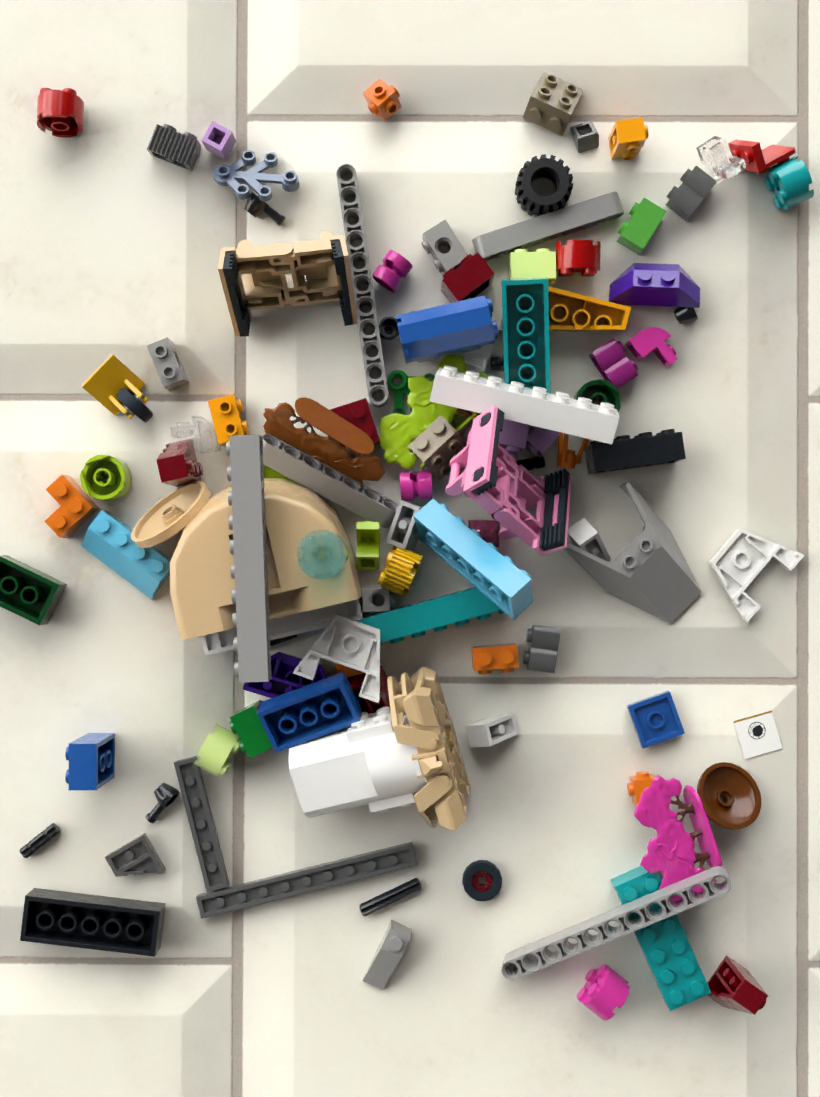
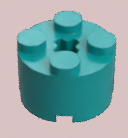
[764,156,814,210]

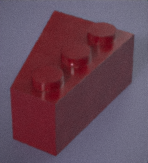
[156,439,203,487]

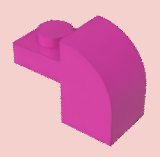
[625,327,677,368]

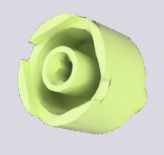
[194,724,241,776]

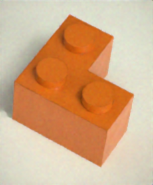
[44,474,100,538]

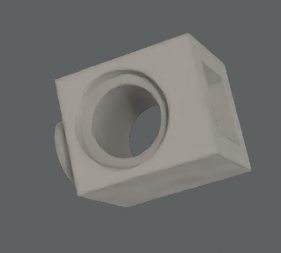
[362,588,394,612]

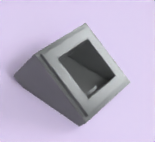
[570,121,599,153]

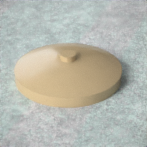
[131,481,211,548]

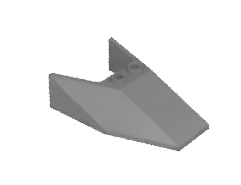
[564,482,702,624]

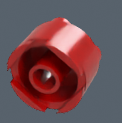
[37,88,84,138]
[556,240,601,277]

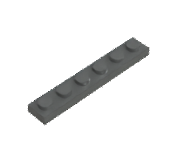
[174,756,230,892]

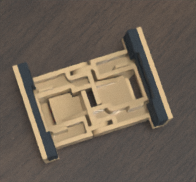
[218,231,358,337]

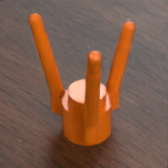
[557,432,589,469]

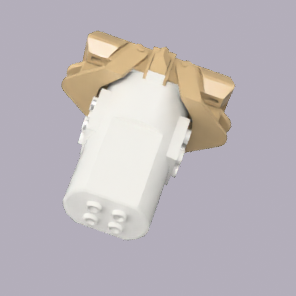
[289,667,470,831]

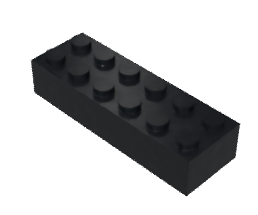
[20,888,166,957]

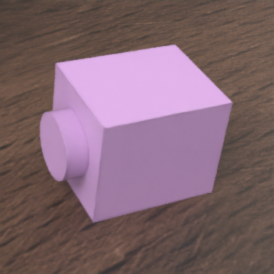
[202,121,236,160]
[526,427,560,456]

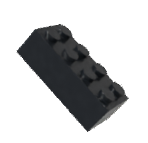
[585,429,686,474]

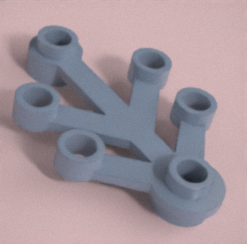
[213,150,300,202]

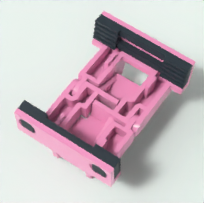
[446,406,572,555]

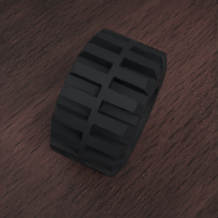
[515,154,573,216]

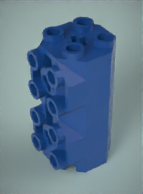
[395,295,498,363]

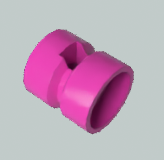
[372,250,413,293]
[400,471,433,501]

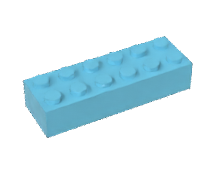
[413,499,534,620]

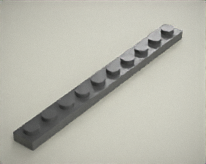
[196,842,418,919]

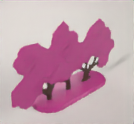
[634,775,722,901]

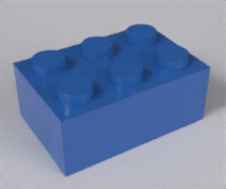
[65,733,115,790]

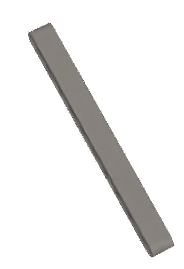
[336,164,389,408]
[501,866,731,981]

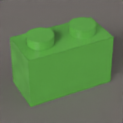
[617,198,667,255]

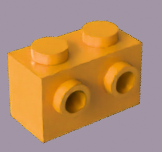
[608,117,649,160]
[208,394,250,446]

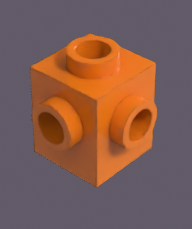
[363,78,402,121]

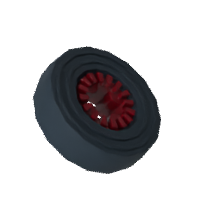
[462,860,502,901]

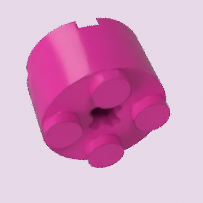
[577,964,630,1021]

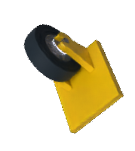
[81,354,153,423]

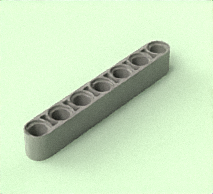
[472,192,624,262]
[262,434,398,528]

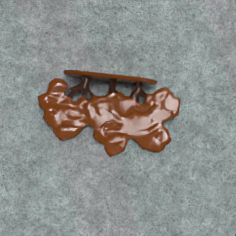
[263,397,386,485]

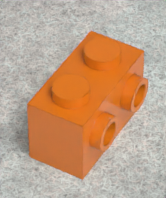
[471,643,519,674]

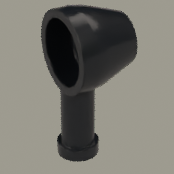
[244,192,286,226]
[674,307,698,324]
[379,311,414,341]
[146,783,180,823]

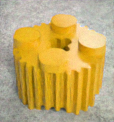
[377,546,423,597]

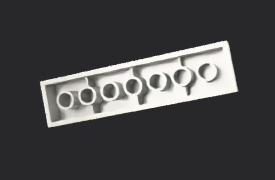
[429,365,620,444]

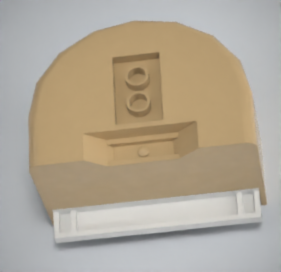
[170,478,363,656]

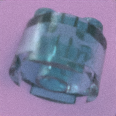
[297,530,348,579]

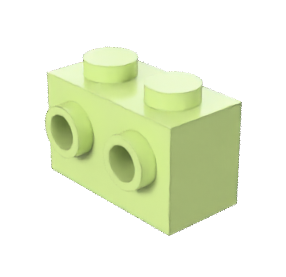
[509,248,556,284]

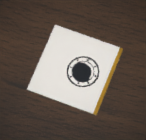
[734,710,783,759]

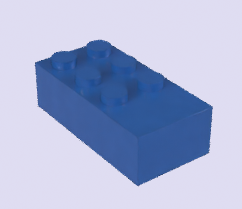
[257,671,362,753]

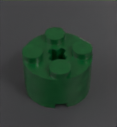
[573,379,621,412]

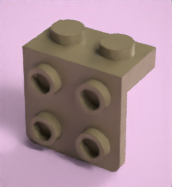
[523,73,583,136]
[408,415,467,480]

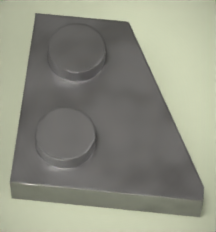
[105,833,166,877]

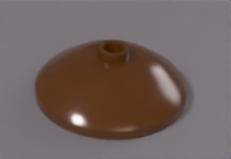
[697,762,761,830]

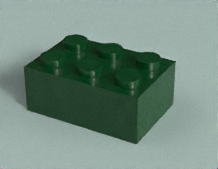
[0,555,67,626]

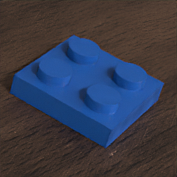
[626,691,685,748]

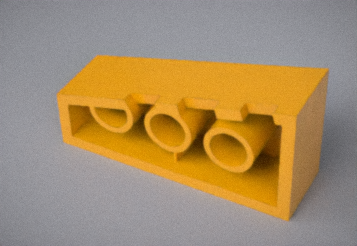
[549,286,631,331]

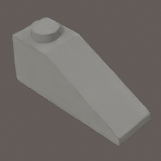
[363,919,411,990]

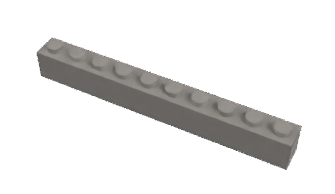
[226,435,272,683]

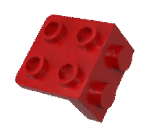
[728,139,796,174]

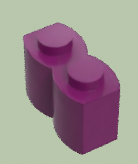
[589,338,638,389]

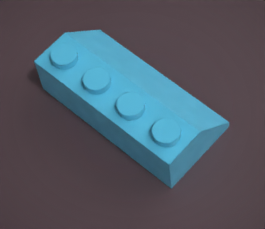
[81,510,172,599]

